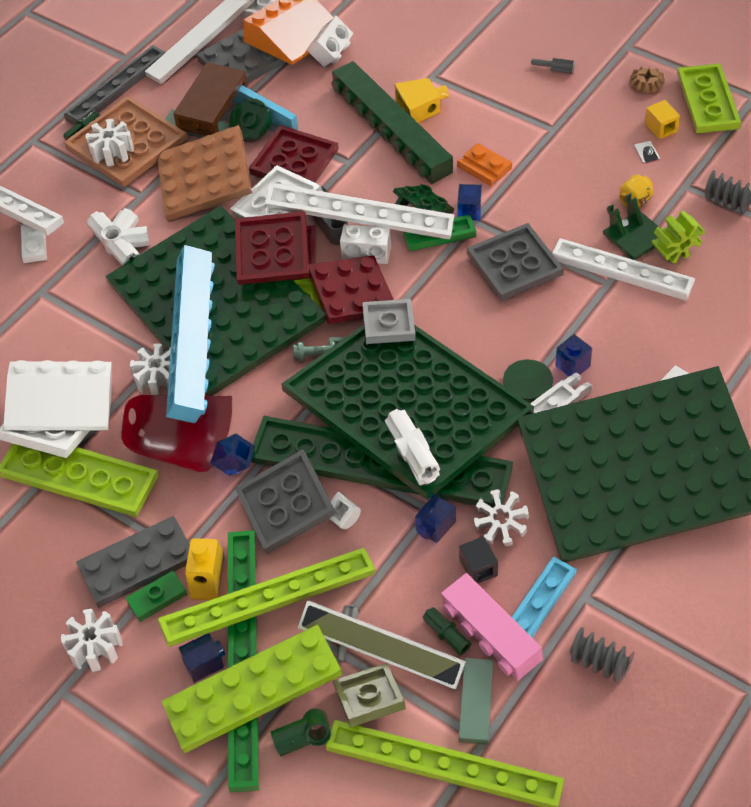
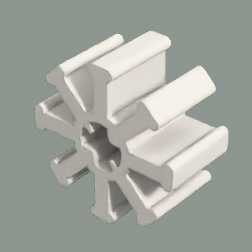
[86,119,134,166]
[130,344,171,395]
[474,489,529,547]
[61,609,123,672]

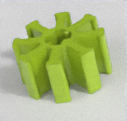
[651,211,705,263]

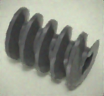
[705,170,751,212]
[570,627,635,683]

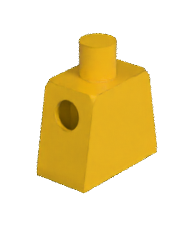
[395,78,449,123]
[186,538,225,600]

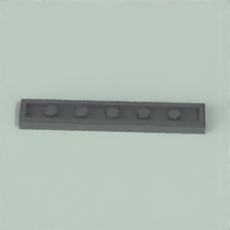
[64,45,166,125]

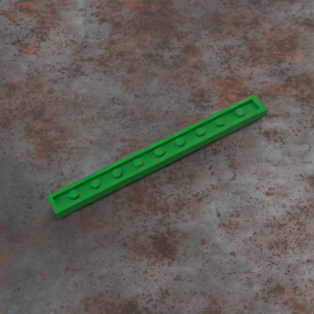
[228,530,260,793]

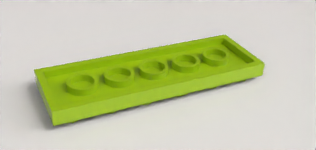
[0,444,159,518]
[161,624,343,754]

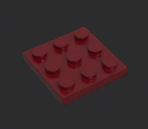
[249,125,339,183]
[235,211,309,285]
[309,255,394,324]

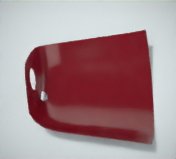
[121,395,232,472]

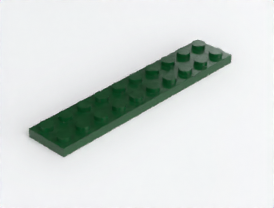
[248,416,513,508]

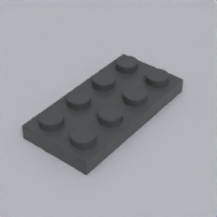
[76,516,190,608]

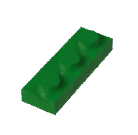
[403,214,476,251]

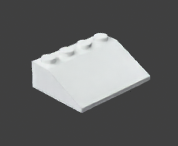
[4,360,112,430]

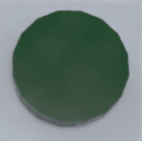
[229,98,272,142]
[503,359,553,402]

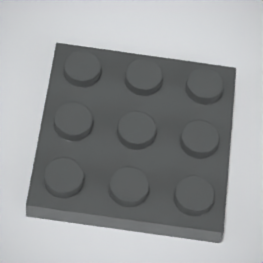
[196,28,284,83]
[467,223,564,301]
[235,449,337,554]

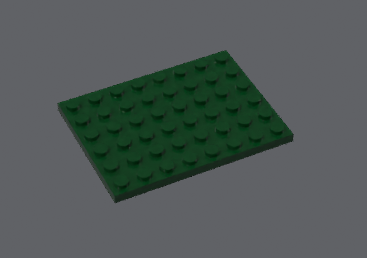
[106,205,326,396]
[281,324,534,500]
[517,366,751,563]

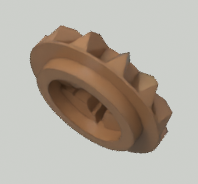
[630,66,665,93]

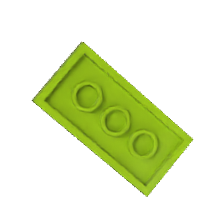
[677,63,741,134]

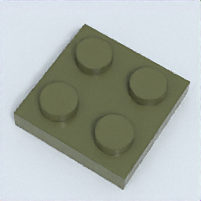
[333,663,406,727]

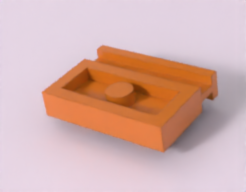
[457,143,512,187]

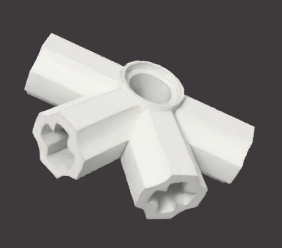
[86,208,149,266]
[384,409,440,485]

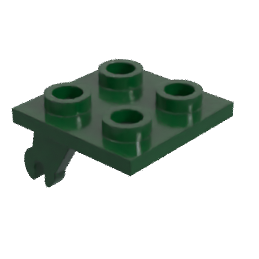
[393,184,454,213]
[603,193,660,260]

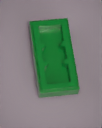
[126,571,188,622]

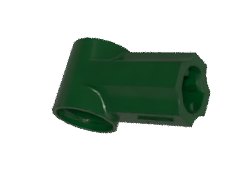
[271,708,331,757]

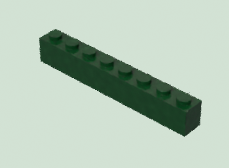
[332,61,453,184]

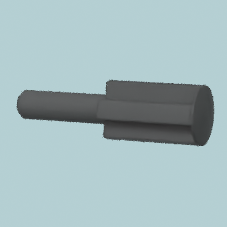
[531,58,575,73]

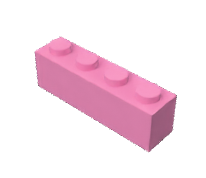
[441,573,543,681]

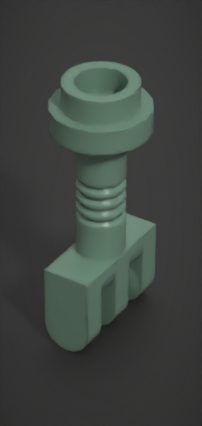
[293,337,344,361]

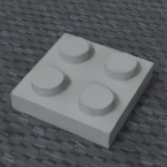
[362,299,415,344]

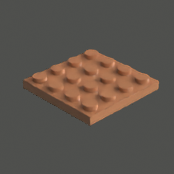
[64,96,188,188]
[158,125,252,222]

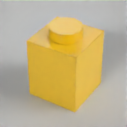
[644,100,680,140]

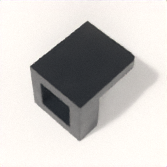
[459,537,498,584]

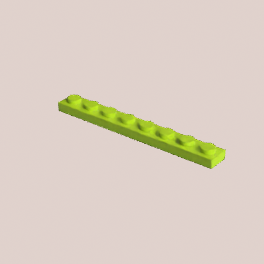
[158,547,375,647]
[326,720,565,807]

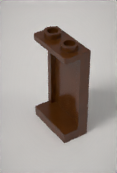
[173,62,248,136]

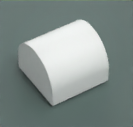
[329,492,361,529]

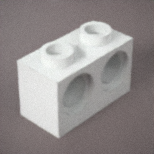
[306,16,353,67]
[340,224,391,264]

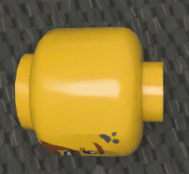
[619,174,654,208]

